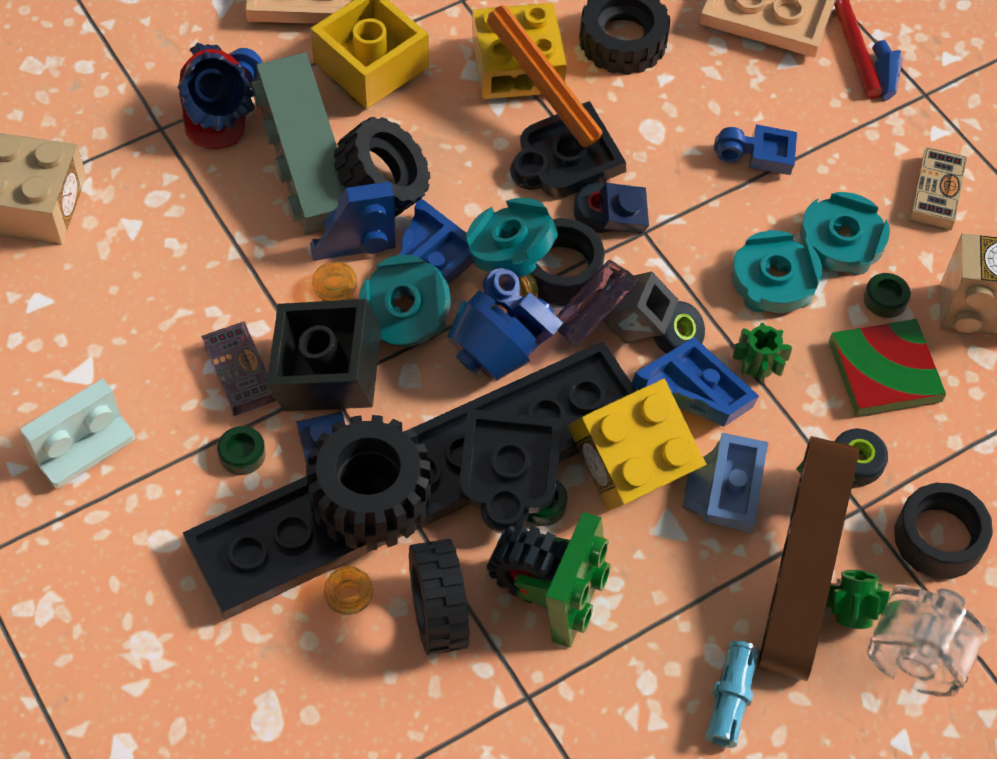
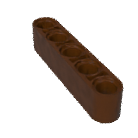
[757,436,859,681]

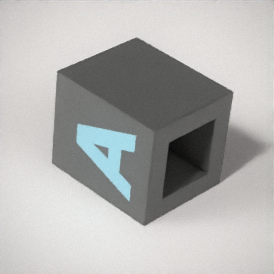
[597,271,679,343]

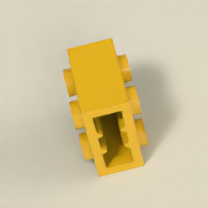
[472,3,567,99]

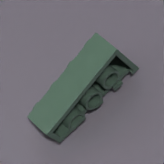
[251,52,345,235]

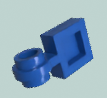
[714,124,797,175]
[483,268,563,345]

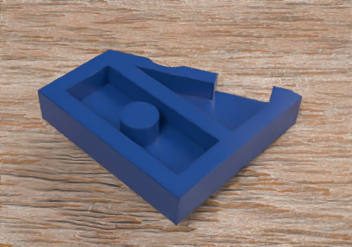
[310,181,396,261]
[398,199,474,302]
[631,337,759,427]

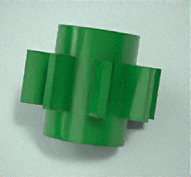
[732,323,792,382]
[826,570,890,629]

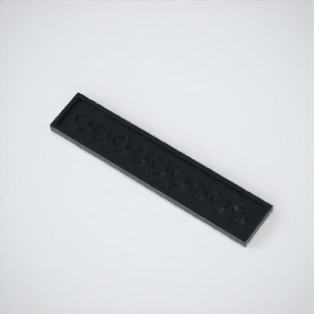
[182,341,637,620]

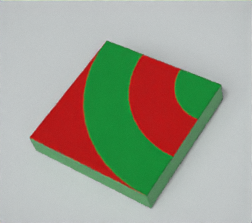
[829,319,946,417]

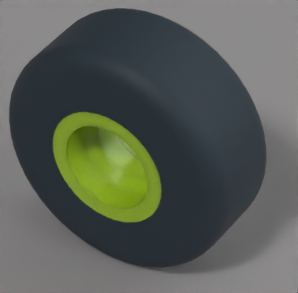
[653,301,705,353]
[834,428,888,485]

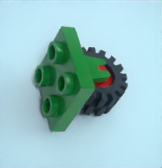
[487,512,611,648]

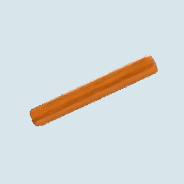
[487,5,602,148]

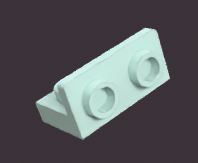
[20,378,135,488]

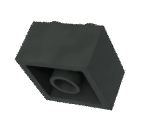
[266,299,382,411]

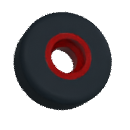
[574,183,612,233]

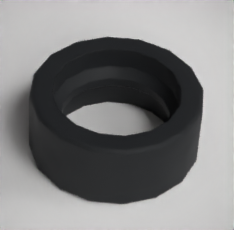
[522,218,605,305]
[894,482,993,579]

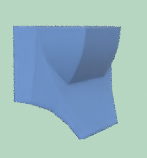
[683,433,768,533]

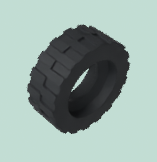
[579,0,671,75]
[334,117,430,217]
[408,539,470,655]

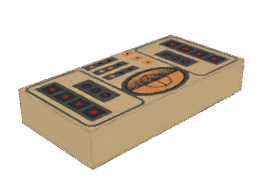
[909,147,967,230]

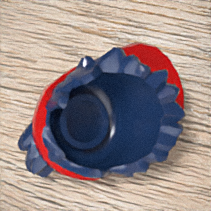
[177,42,255,150]

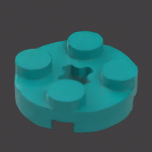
[800,192,890,275]
[466,198,558,277]
[731,230,822,313]
[359,255,451,347]

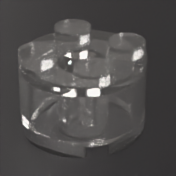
[867,585,987,697]

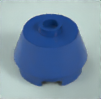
[447,290,538,381]

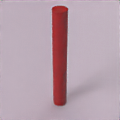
[834,0,883,99]

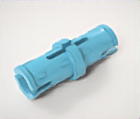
[705,641,760,748]

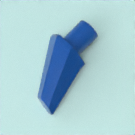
[872,40,903,101]

